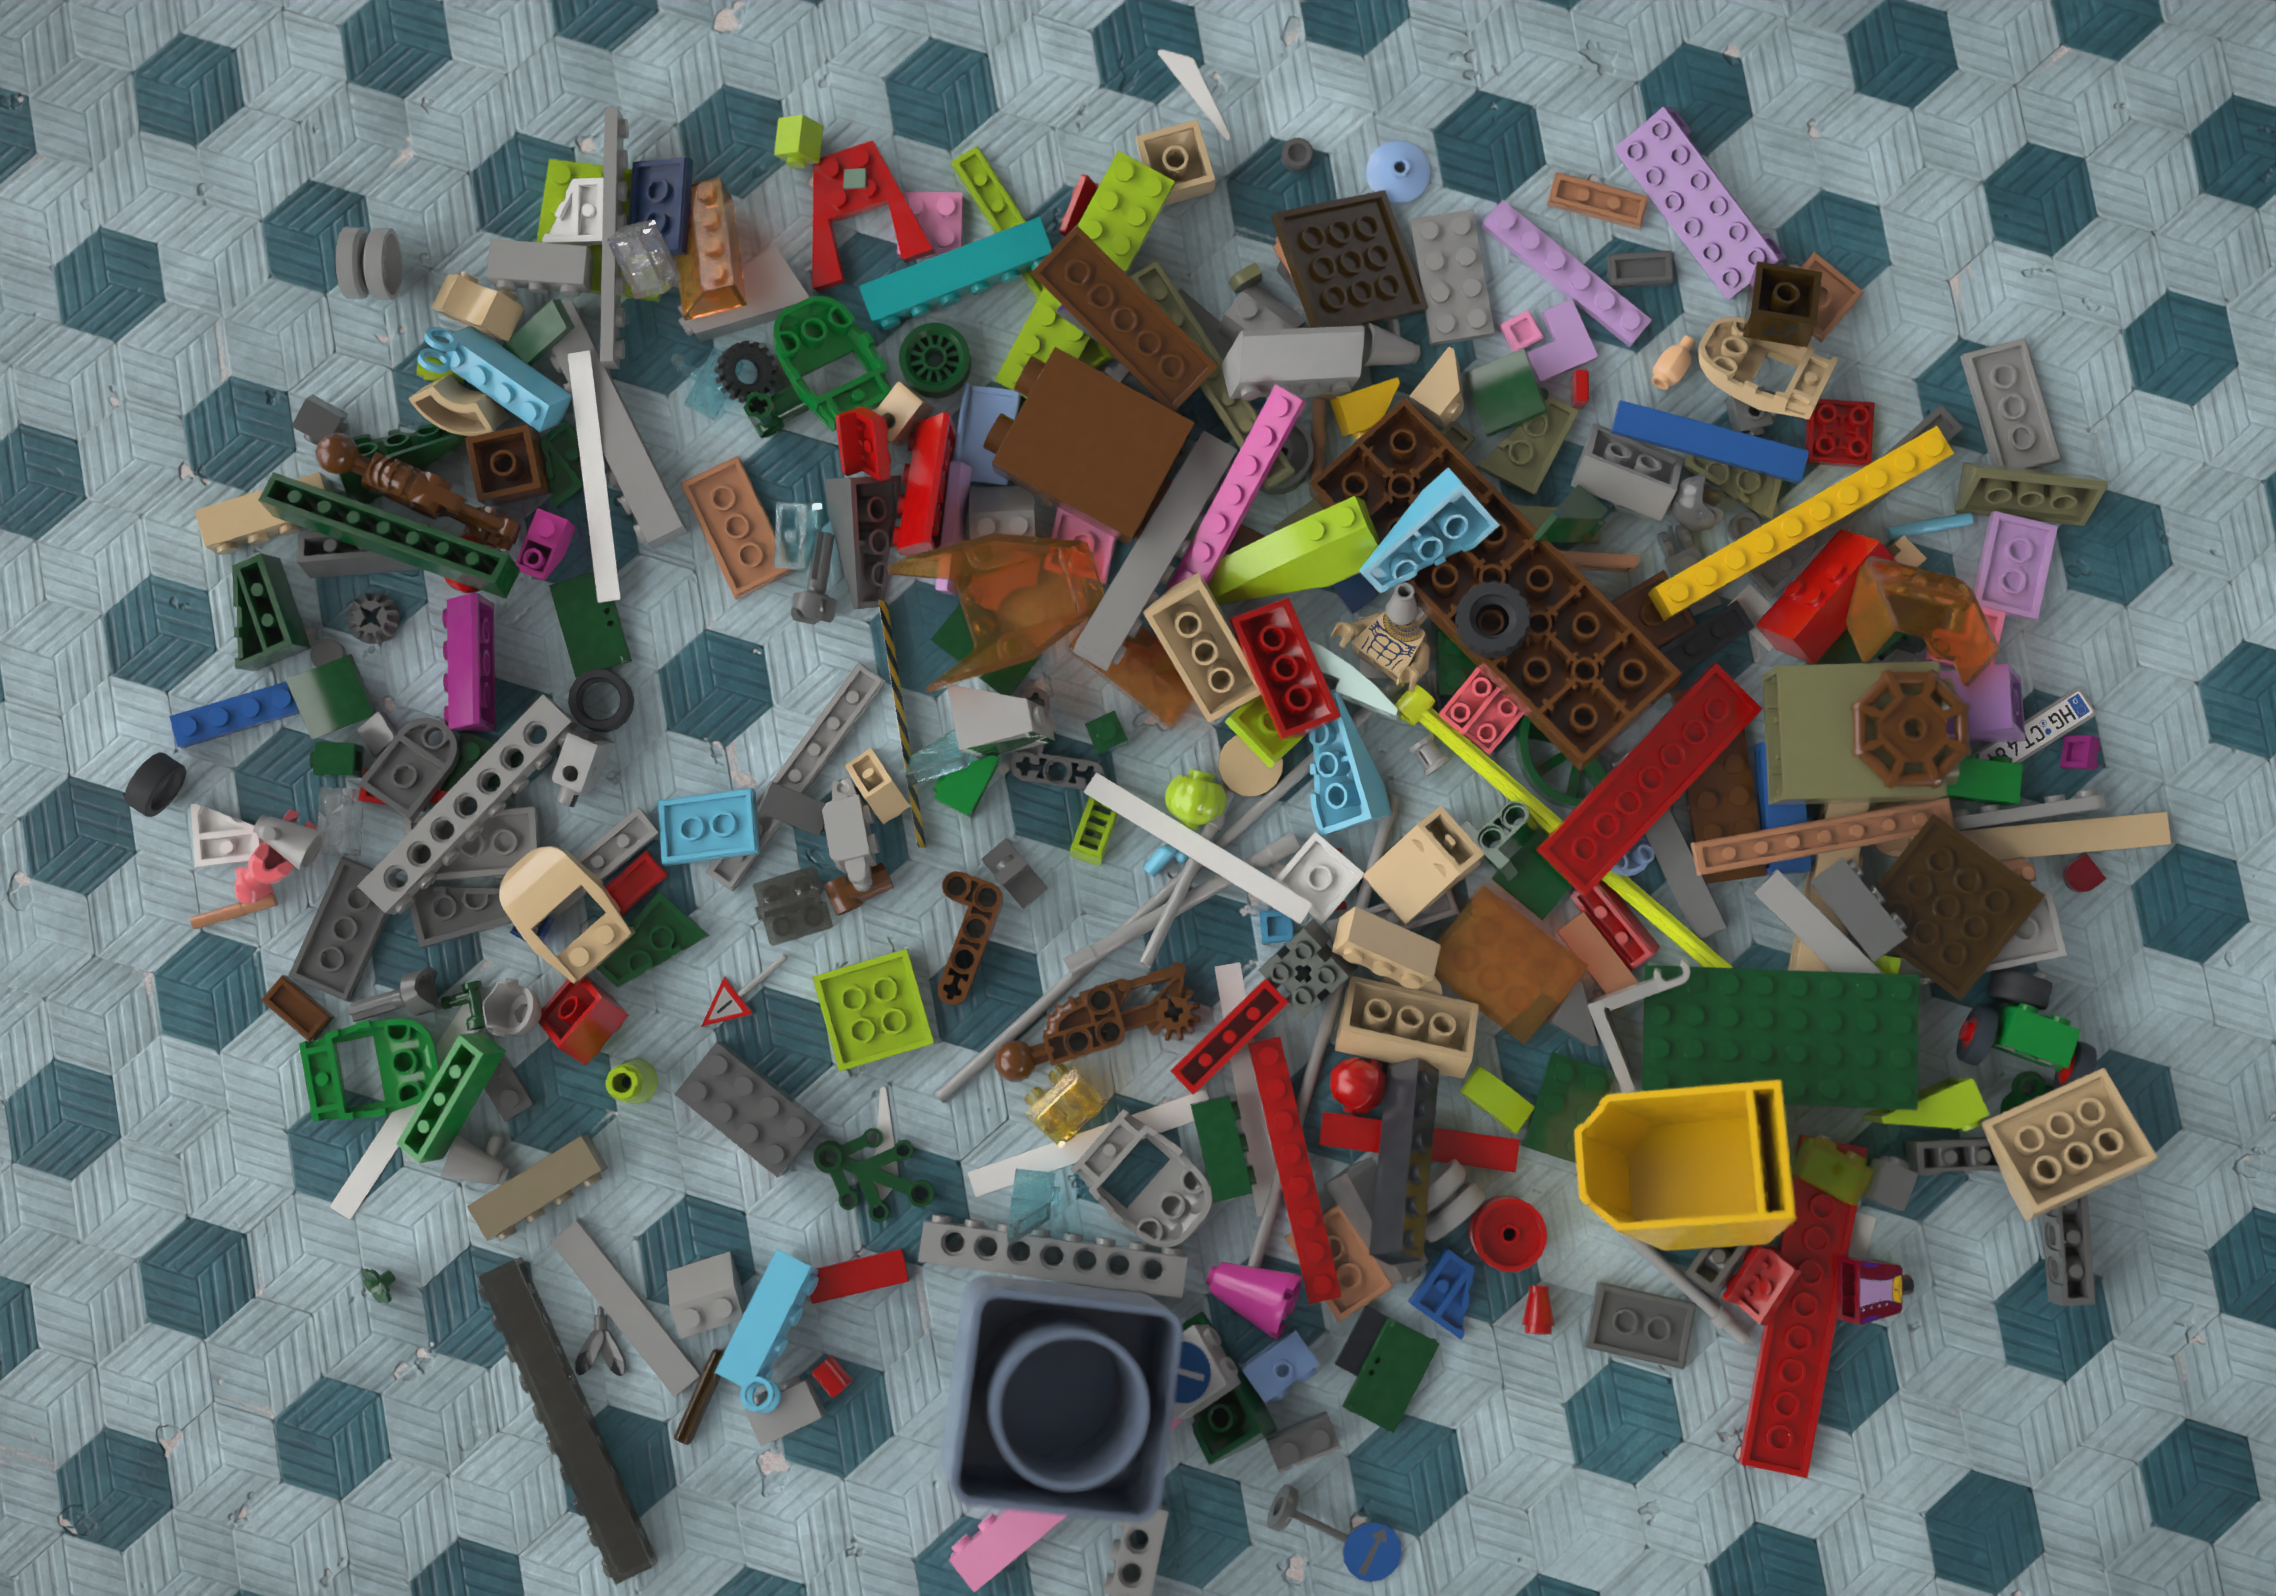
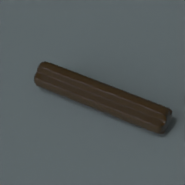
[674,1348,725,1445]

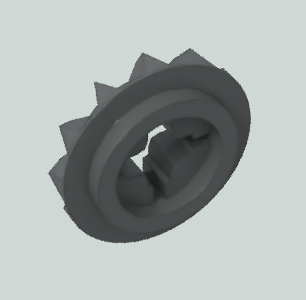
[346,593,400,644]

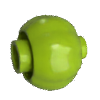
[1165,769,1227,831]

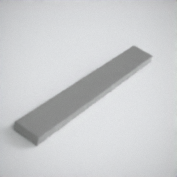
[705,662,886,892]

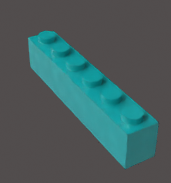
[859,217,1052,330]

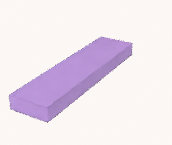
[935,461,972,595]

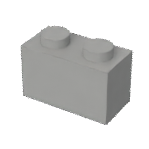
[744,1375,826,1447]

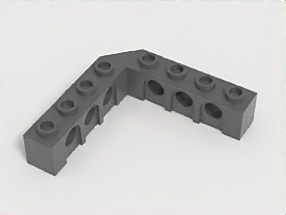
[1905,1137,2096,1306]

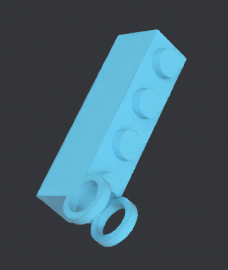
[418,326,572,432]
[714,1249,819,1413]

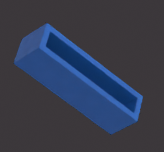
[1753,743,1815,875]

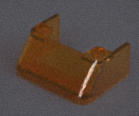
[1846,556,2001,687]

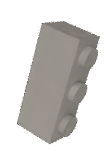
[487,239,594,297]

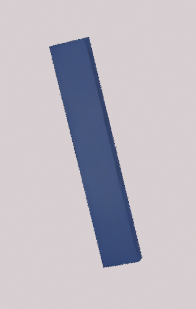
[1610,400,1809,484]

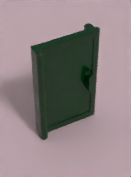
[549,572,632,678]
[931,595,1043,696]
[1342,1317,1440,1433]

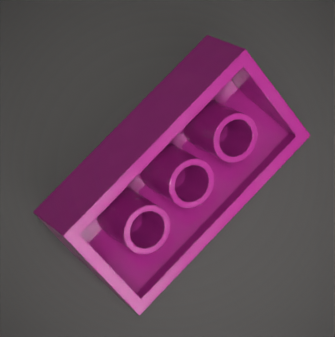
[442,593,496,733]

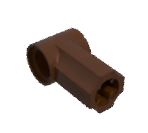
[823,862,894,916]

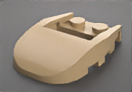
[1698,317,1838,419]
[499,846,636,985]

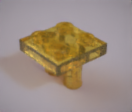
[1024,1064,1108,1148]

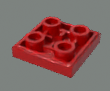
[1805,399,1875,468]

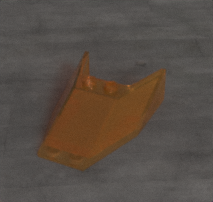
[887,533,1105,694]

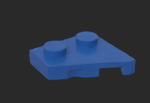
[1407,1247,1475,1339]

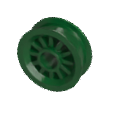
[899,322,971,398]

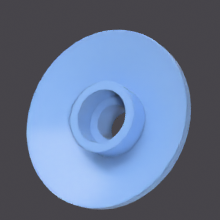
[1367,141,1430,204]

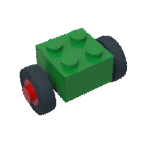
[1956,1003,2097,1090]

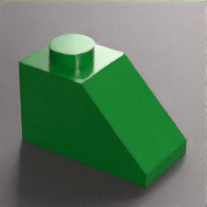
[932,755,1001,818]

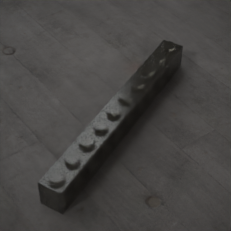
[478,1257,658,1585]

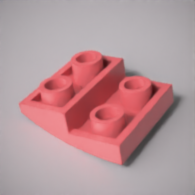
[1438,667,1524,755]

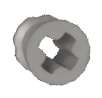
[1409,733,1451,776]

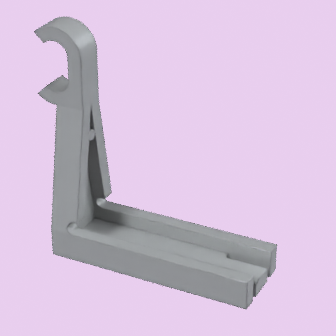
[1587,958,1691,1093]

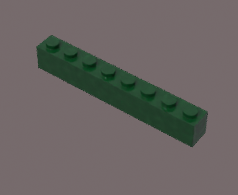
[258,472,520,599]

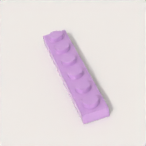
[1481,200,1652,347]

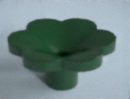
[361,1268,396,1304]

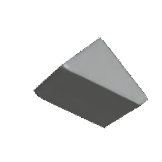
[357,711,398,758]

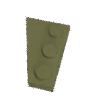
[1476,396,1579,497]
[1683,454,1782,522]

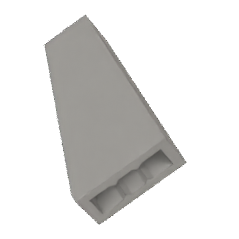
[678,245,809,342]

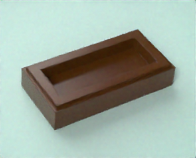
[261,975,334,1042]

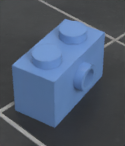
[1241,1327,1319,1403]

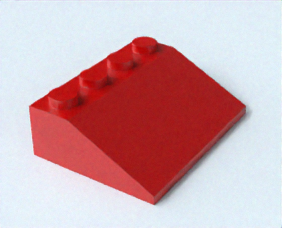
[893,412,957,561]

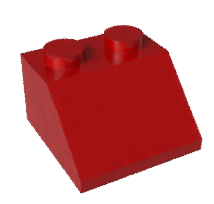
[538,976,629,1066]

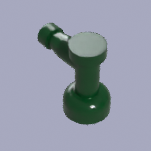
[441,981,486,1031]

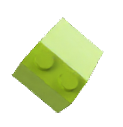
[1863,1077,1990,1131]

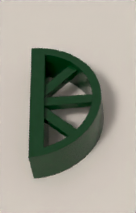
[1515,715,1607,809]

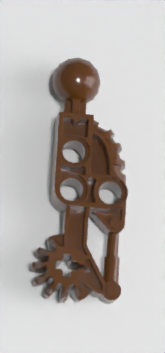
[315,433,521,552]
[994,962,1201,1082]

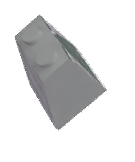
[947,685,1056,759]

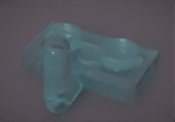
[671,347,745,420]

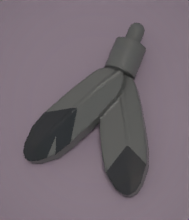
[575,1306,626,1376]

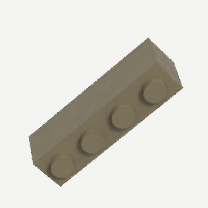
[467,1135,608,1242]

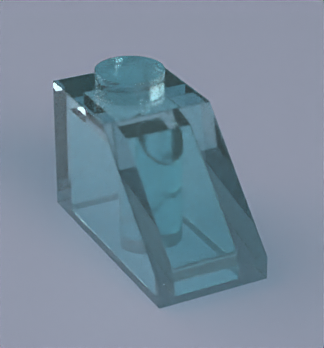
[774,501,822,570]
[1007,1169,1061,1244]

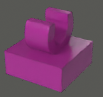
[2060,736,2102,770]

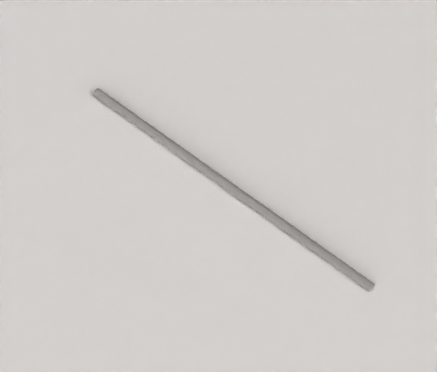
[1247,794,1401,1268]

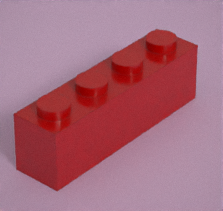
[1170,978,1289,1095]

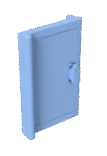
[952,382,1021,486]

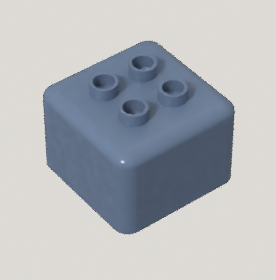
[940,1275,1182,1522]

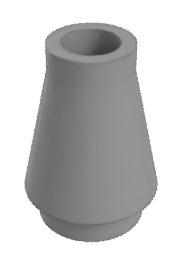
[1386,583,1418,625]

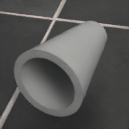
[1362,319,1420,366]
[253,815,325,872]
[440,1135,510,1185]

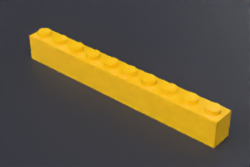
[1648,426,1954,621]

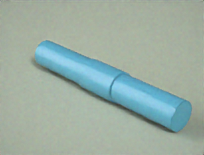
[1886,512,1973,540]

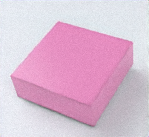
[1499,310,1544,352]

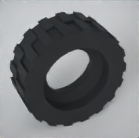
[1455,581,1530,659]

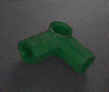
[743,385,809,438]

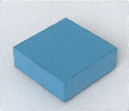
[1259,910,1295,944]

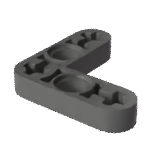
[1011,688,1105,791]

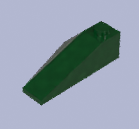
[338,424,467,505]
[1181,1312,1278,1465]

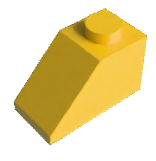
[1330,377,1400,440]

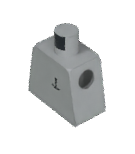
[552,730,615,807]

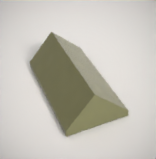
[1955,462,2108,526]

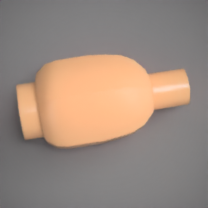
[1651,336,1695,390]

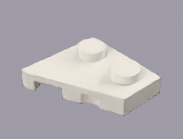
[543,178,603,246]
[190,804,263,867]

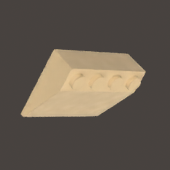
[1982,1068,2158,1222]

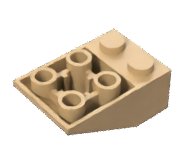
[1362,806,1485,925]

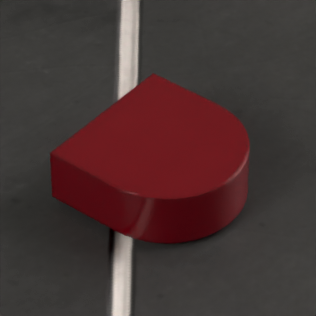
[2063,853,2106,892]

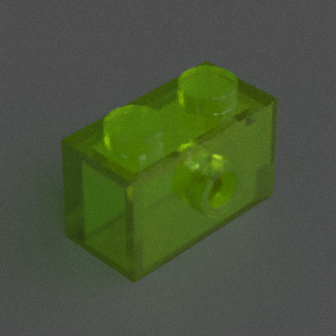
[1790,1135,1874,1206]

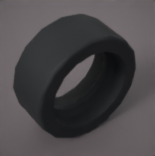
[568,669,634,732]
[124,752,186,817]

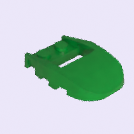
[773,296,893,432]
[299,1018,440,1121]

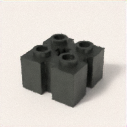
[1258,918,1359,1019]

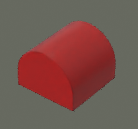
[812,1355,853,1398]

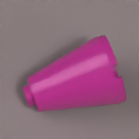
[1206,1262,1302,1339]

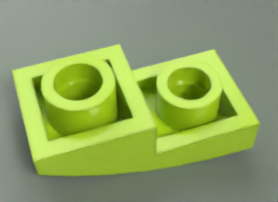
[1459,1066,1535,1134]

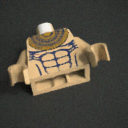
[1330,606,1430,692]

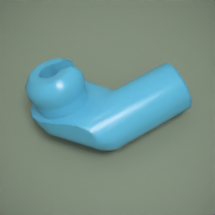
[1143,844,1189,877]

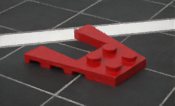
[812,140,936,292]

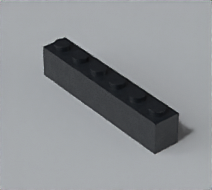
[1369,1058,1439,1266]

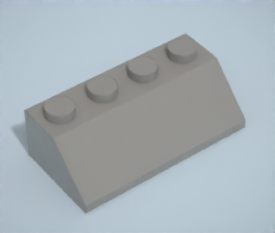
[1221,326,1365,401]

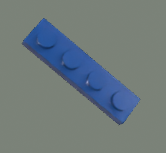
[169,681,300,748]

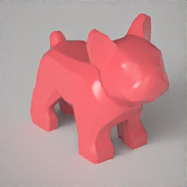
[234,809,318,904]

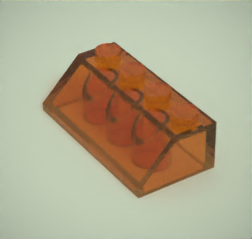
[676,177,747,321]
[1068,621,1195,731]

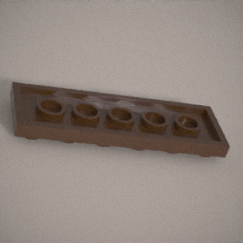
[1031,225,1218,411]
[1670,682,1767,884]

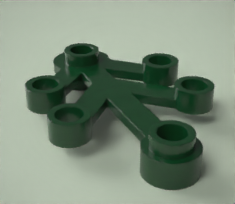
[813,1127,935,1222]

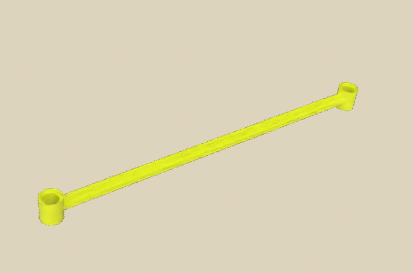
[1394,684,1733,968]

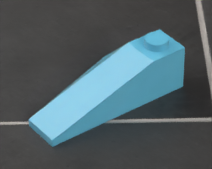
[1359,468,1499,593]
[1309,692,1393,836]

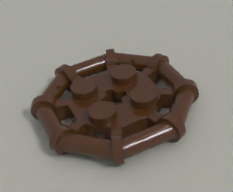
[1850,669,1972,789]

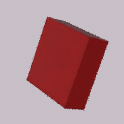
[1571,370,1589,409]

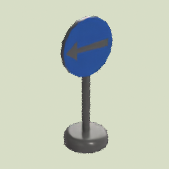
[1267,1484,1402,1582]

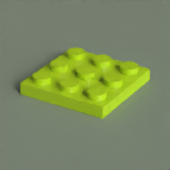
[812,949,935,1072]

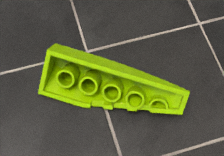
[1208,496,1381,605]

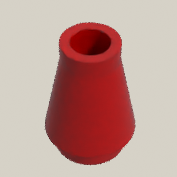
[1522,1286,1555,1335]

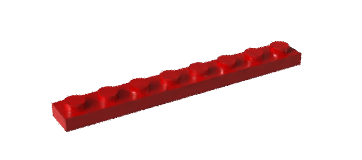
[1248,1036,1342,1305]

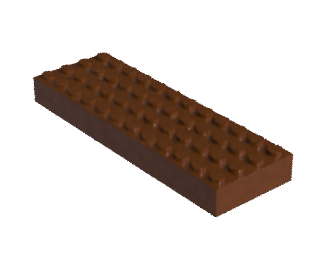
[1309,398,1682,772]

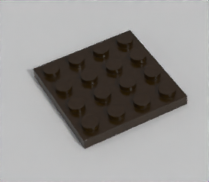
[1271,190,1428,328]
[1875,814,2046,1001]

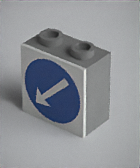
[1172,1325,1241,1420]

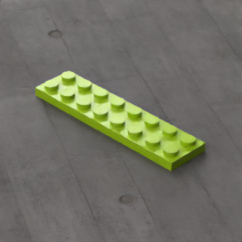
[995,150,1176,398]

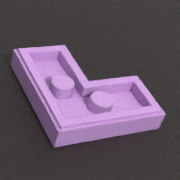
[1527,299,1599,384]

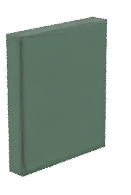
[844,168,867,189]

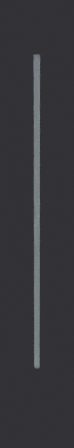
[935,641,1436,1103]

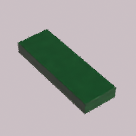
[502,299,575,366]

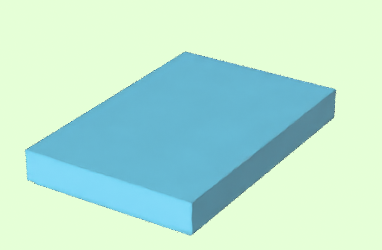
[658,788,760,866]

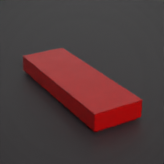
[810,1248,910,1304]

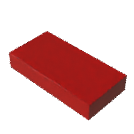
[605,851,669,917]

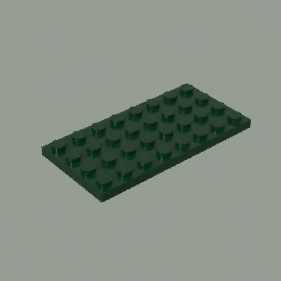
[1642,965,1919,1111]

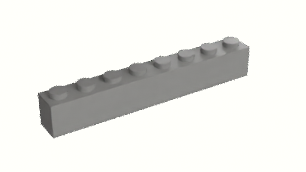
[549,299,688,549]
[1073,431,1237,672]

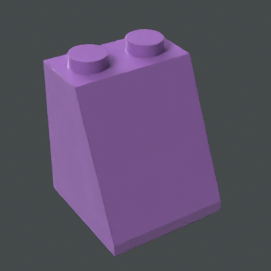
[1940,663,2026,743]

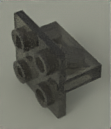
[753,866,833,946]

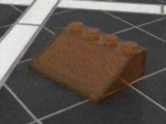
[1435,885,1589,1044]

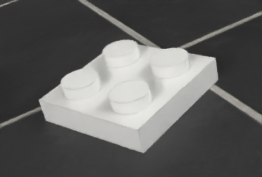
[1274,832,1364,924]

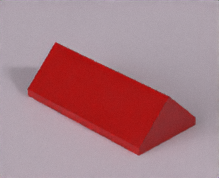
[1229,597,1341,740]

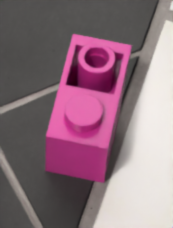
[515,508,576,581]

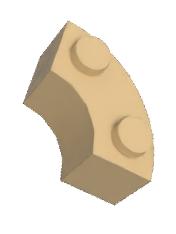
[431,272,525,341]
[408,374,509,436]

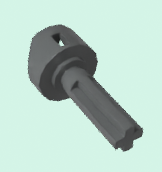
[791,531,837,625]
[348,967,443,1022]

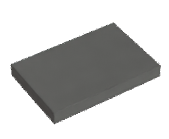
[1584,1281,1696,1369]

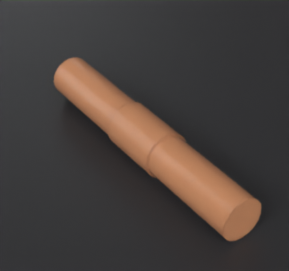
[1311,399,1325,481]
[190,893,278,929]

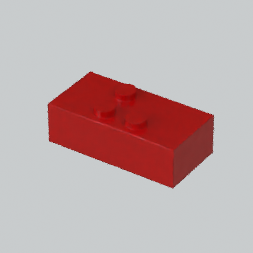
[1755,529,1901,665]

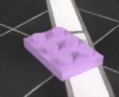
[1970,511,2058,622]

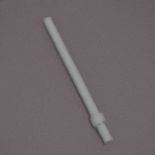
[1139,790,1234,968]
[1605,1221,1751,1345]

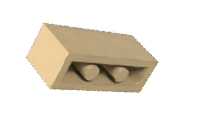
[1332,906,1441,990]

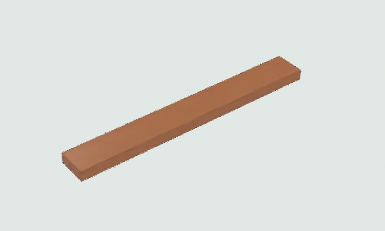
[1691,797,1955,876]

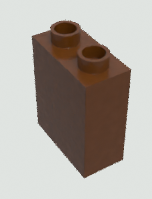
[983,347,1195,546]

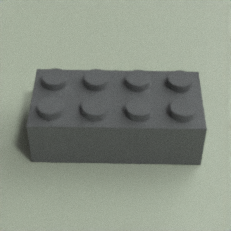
[674,1042,824,1178]

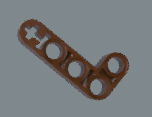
[938,871,1004,1005]

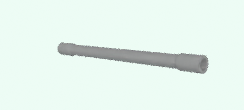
[1063,832,1301,976]

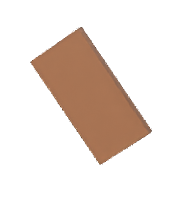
[680,456,794,600]

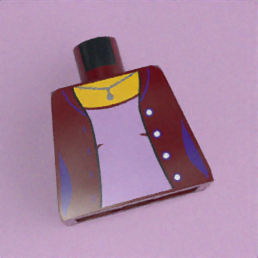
[1838,1255,1914,1325]

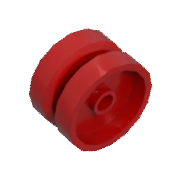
[1468,1195,1547,1272]

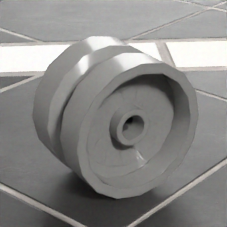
[336,227,402,300]
[1425,1159,1487,1242]

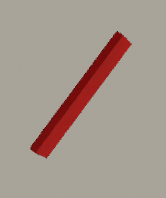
[1319,1112,1520,1173]

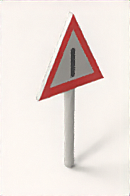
[701,955,788,1027]

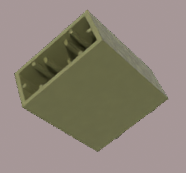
[1762,661,1959,805]

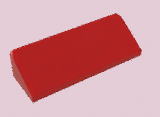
[1568,880,1660,972]

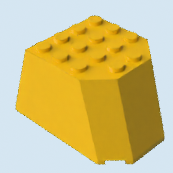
[1574,1080,1795,1251]

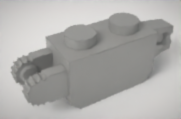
[822,778,880,892]

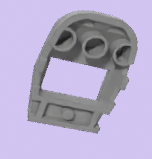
[1071,1109,1212,1248]

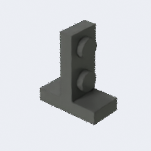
[981,838,1048,909]

